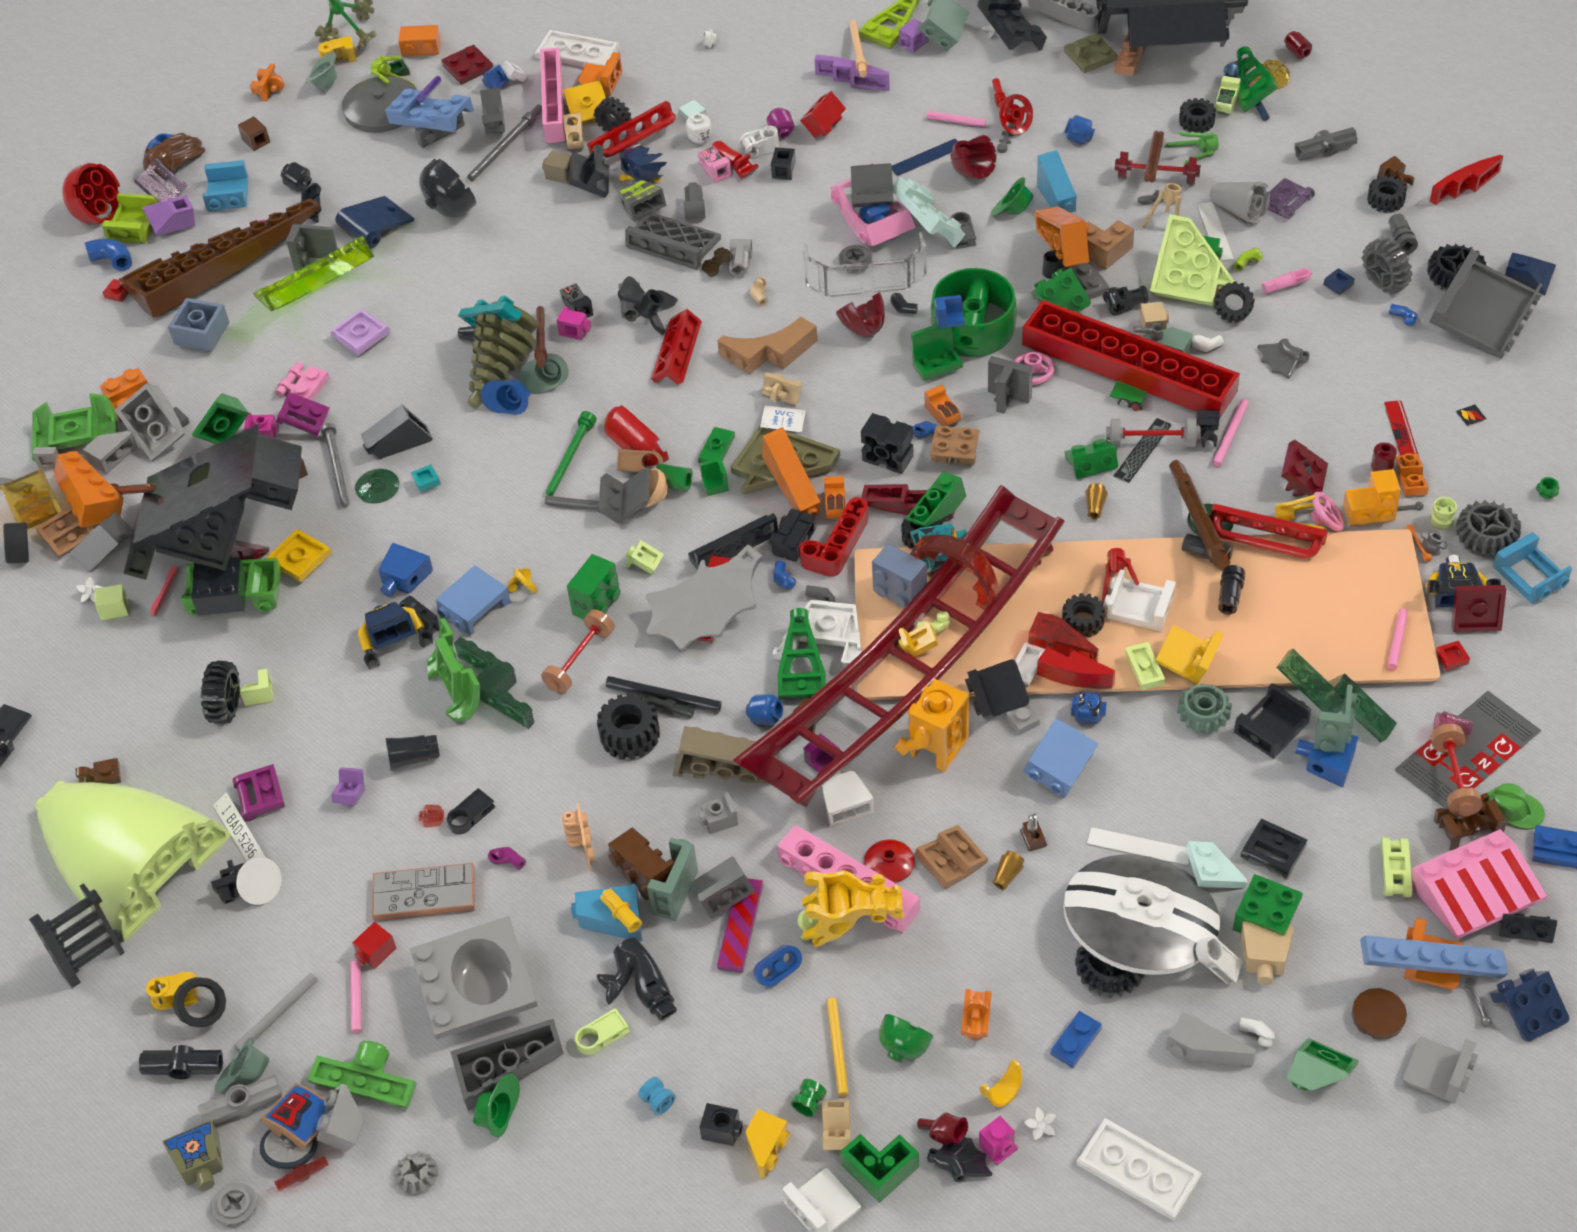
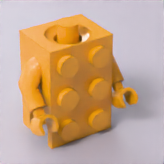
[893,679,969,772]

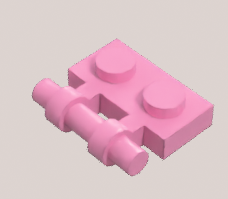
[275,362,329,400]

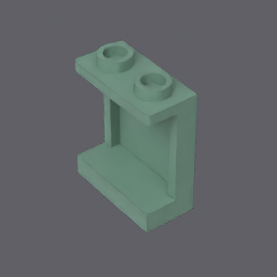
[918,0,969,51]
[647,838,698,921]

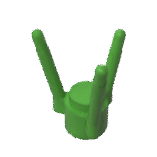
[1166,132,1219,164]

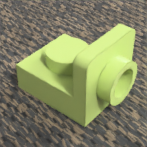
[625,540,664,575]

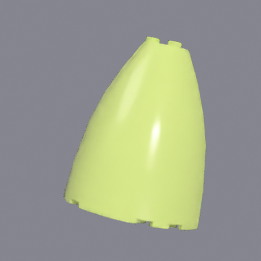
[35,781,231,942]

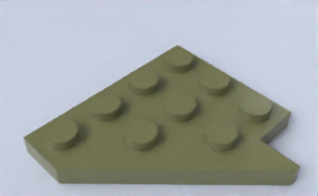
[731,424,841,494]

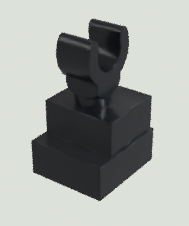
[1196,410,1220,448]

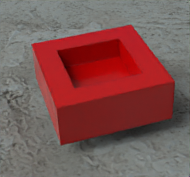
[102,279,129,302]
[1436,640,1470,671]

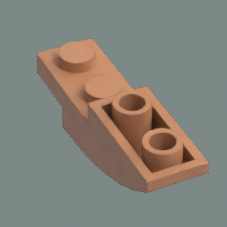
[1114,33,1146,76]

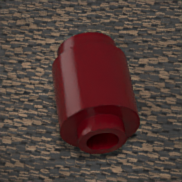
[1284,31,1312,59]
[1371,442,1397,472]

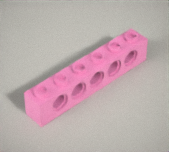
[777,825,920,933]

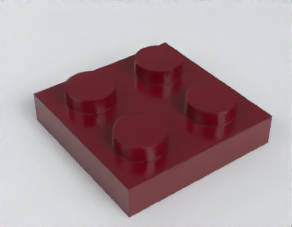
[441,44,493,85]
[1451,585,1507,632]

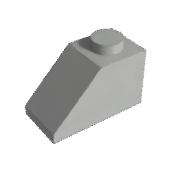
[83,431,138,474]

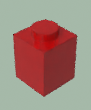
[352,921,397,969]

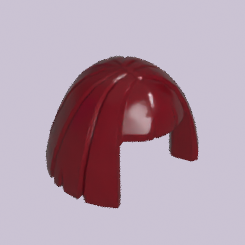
[950,135,997,179]
[836,292,885,337]

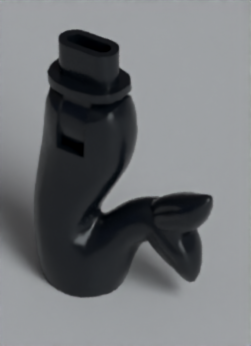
[596,938,677,1021]

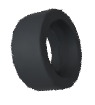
[173,977,226,1027]

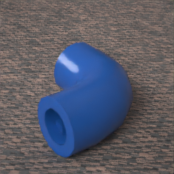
[85,238,132,271]

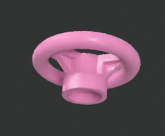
[1013,352,1055,385]
[1310,492,1345,531]

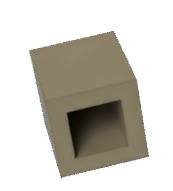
[542,151,571,184]

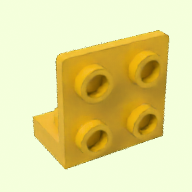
[1155,625,1224,684]

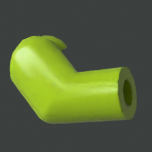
[1233,248,1263,271]

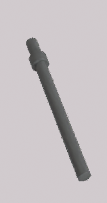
[467,104,542,181]

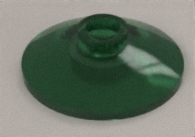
[355,469,400,504]

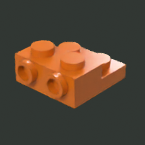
[99,368,148,422]

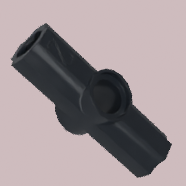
[139,1045,224,1080]

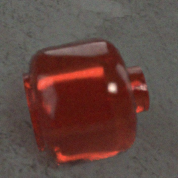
[419,804,444,828]

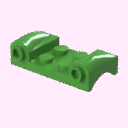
[181,558,281,616]

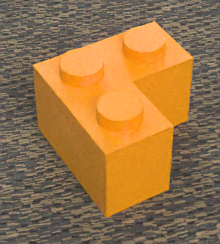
[1343,469,1401,526]

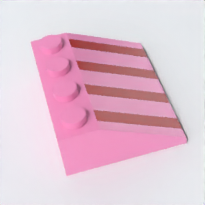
[1412,829,1547,939]

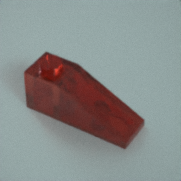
[1028,612,1099,662]

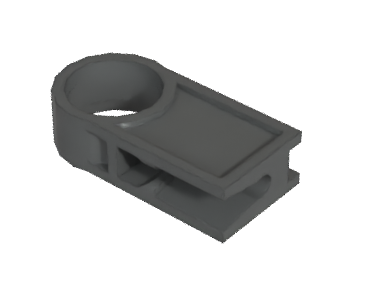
[951,212,976,249]

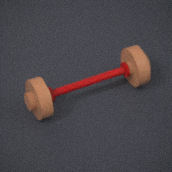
[541,609,615,694]
[1430,724,1483,817]

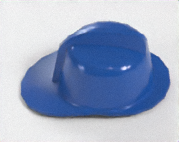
[481,380,531,414]

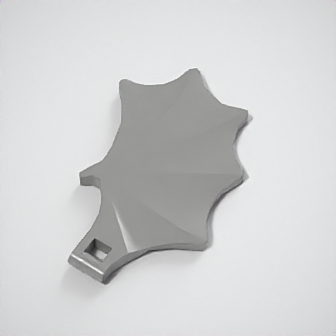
[646,545,764,652]

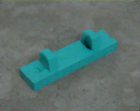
[458,295,522,327]

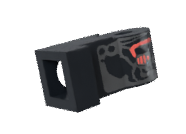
[560,283,594,318]

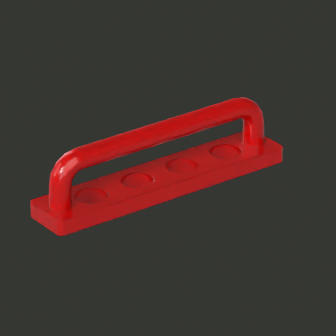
[587,101,676,158]
[1210,503,1328,559]

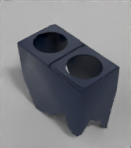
[620,145,667,182]

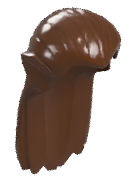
[143,133,206,180]

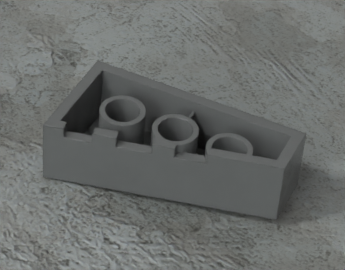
[450,1019,564,1111]

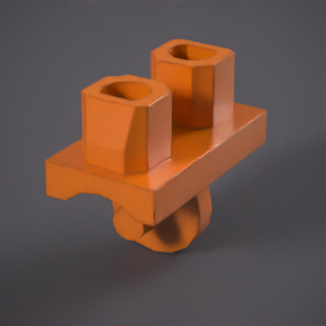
[250,64,285,101]
[961,989,992,1040]

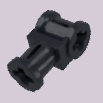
[1102,285,1149,316]

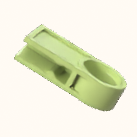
[575,1008,630,1055]

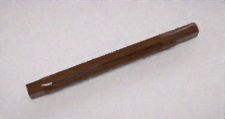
[1169,459,1231,570]

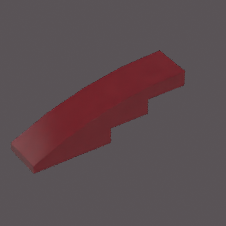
[861,484,955,519]

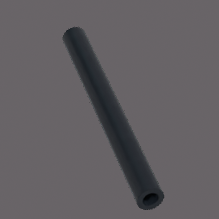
[606,676,722,713]

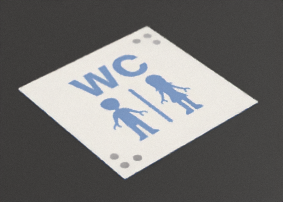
[760,405,806,432]

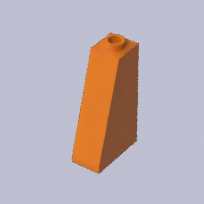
[762,427,821,517]

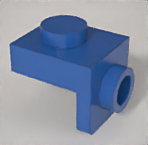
[859,203,890,224]

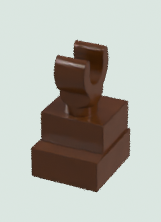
[1377,156,1414,187]

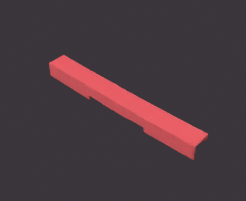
[150,566,178,616]

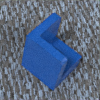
[935,295,964,328]

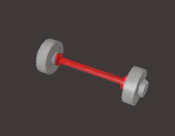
[1106,418,1201,448]

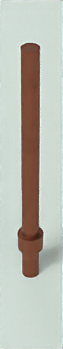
[534,306,547,367]

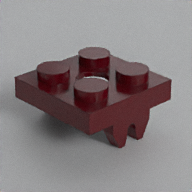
[1281,439,1329,497]

